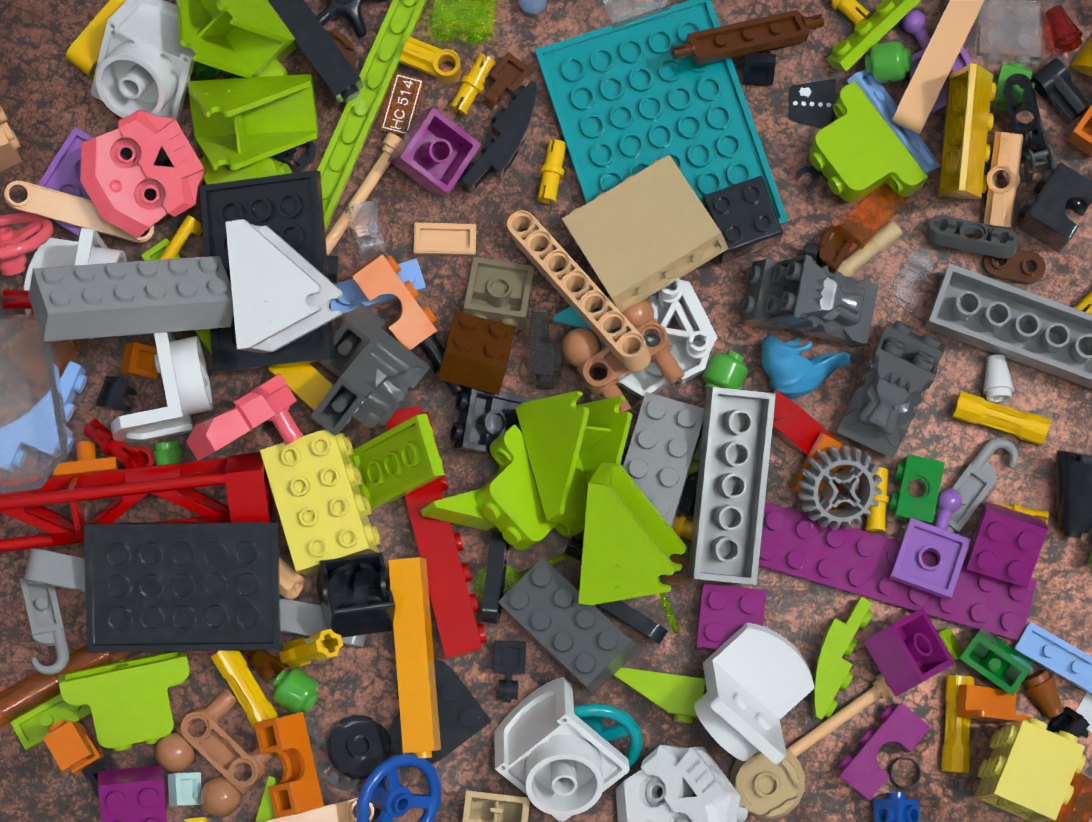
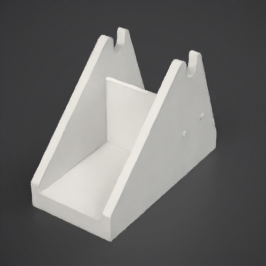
[225,219,343,354]

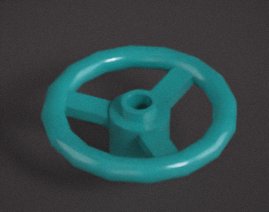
[574,703,643,769]

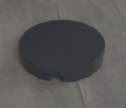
[327,715,391,779]

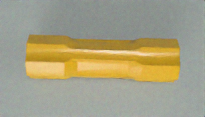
[952,391,1051,446]
[279,629,343,669]
[211,650,279,732]
[941,675,974,773]

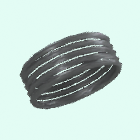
[889,757,922,789]

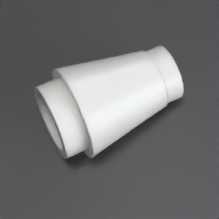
[983,355,1014,403]

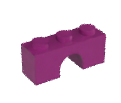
[837,702,931,801]

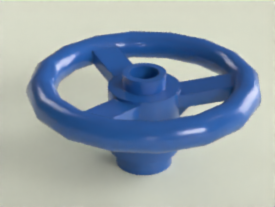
[356,753,441,822]

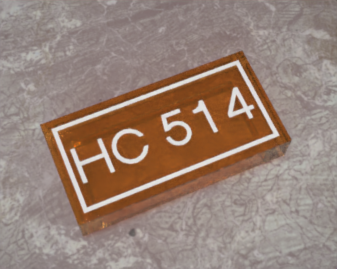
[379,72,425,138]

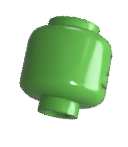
[865,41,912,83]
[702,350,748,390]
[272,668,320,714]

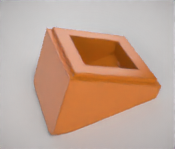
[120,342,158,380]

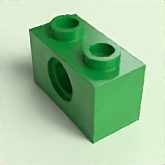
[888,454,945,525]
[960,627,1034,696]

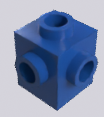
[873,792,920,822]

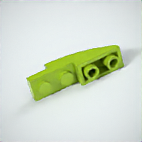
[812,597,873,722]

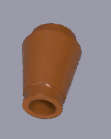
[1024,669,1064,719]

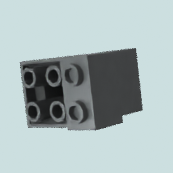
[740,255,879,348]
[310,303,430,436]
[836,320,945,459]

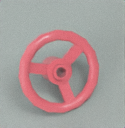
[0,212,54,276]

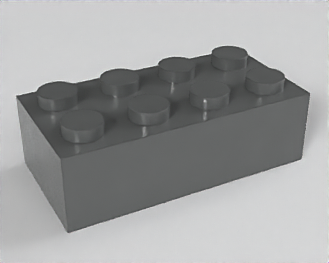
[498,557,637,696]

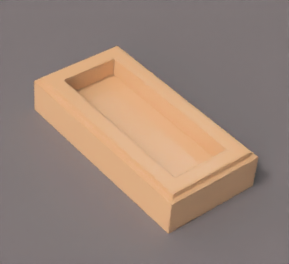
[414,223,476,257]

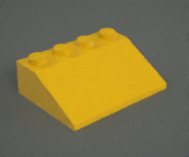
[938,63,996,200]

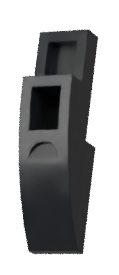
[461,80,536,195]

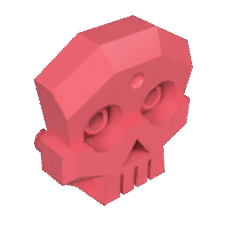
[80,110,206,238]
[186,373,303,461]

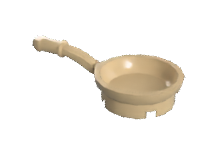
[730,749,805,820]

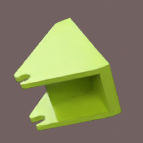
[176,0,295,78]
[188,74,319,170]
[515,391,632,525]
[579,462,687,605]

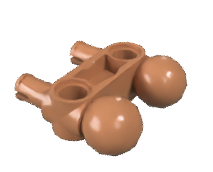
[561,298,685,414]
[154,688,275,817]

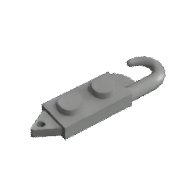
[934,438,1018,533]
[20,578,69,675]

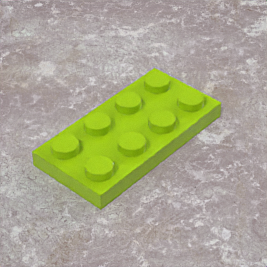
[350,413,445,511]

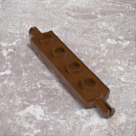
[670,10,824,65]

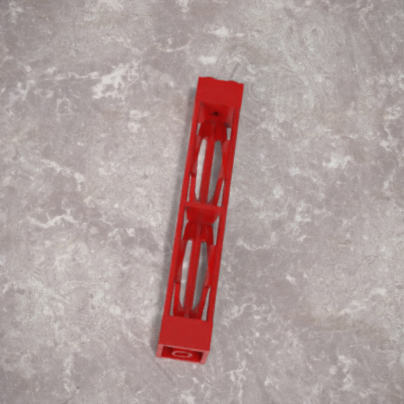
[0,452,274,552]

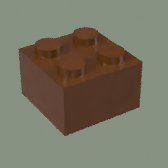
[438,311,515,395]

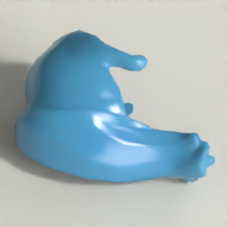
[761,335,852,399]

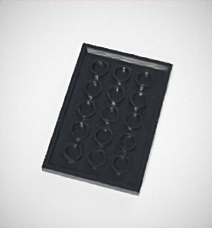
[199,170,335,373]
[84,521,281,652]

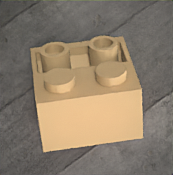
[462,790,530,822]

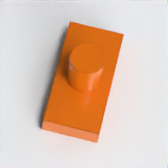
[53,441,121,477]

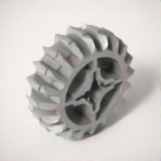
[797,445,883,530]

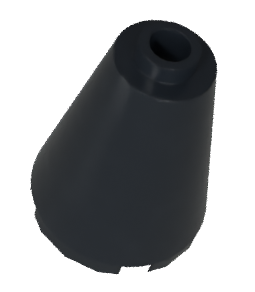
[1056,450,1092,538]

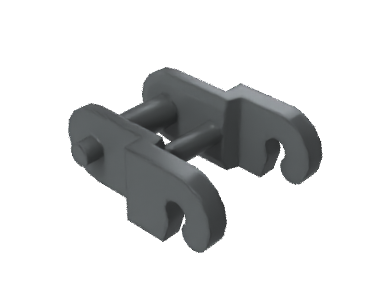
[1024,144,1058,183]

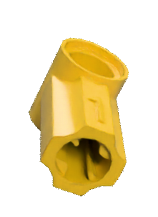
[399,37,461,84]

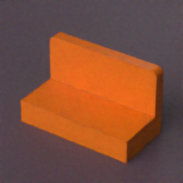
[957,685,1031,723]

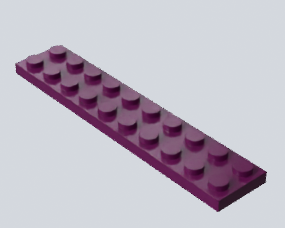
[758,502,1037,642]

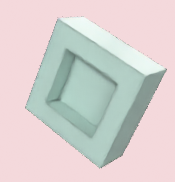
[167,772,202,806]

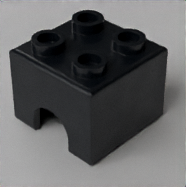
[1017,163,1092,252]
[701,175,783,263]
[316,552,396,638]

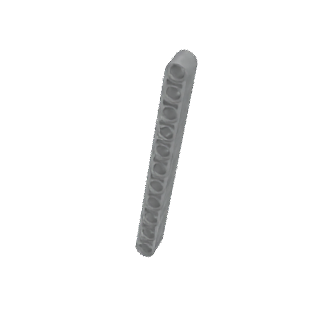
[23,548,366,648]

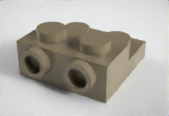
[463,257,535,333]

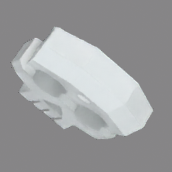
[599,279,717,400]
[615,745,748,822]

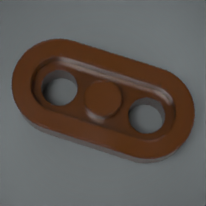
[982,249,1046,285]

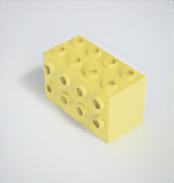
[260,429,381,576]
[974,717,1086,822]

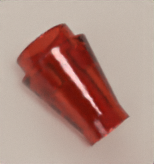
[1046,5,1083,53]

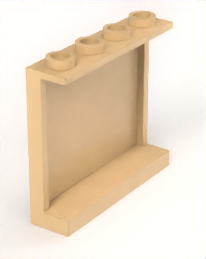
[562,155,729,313]

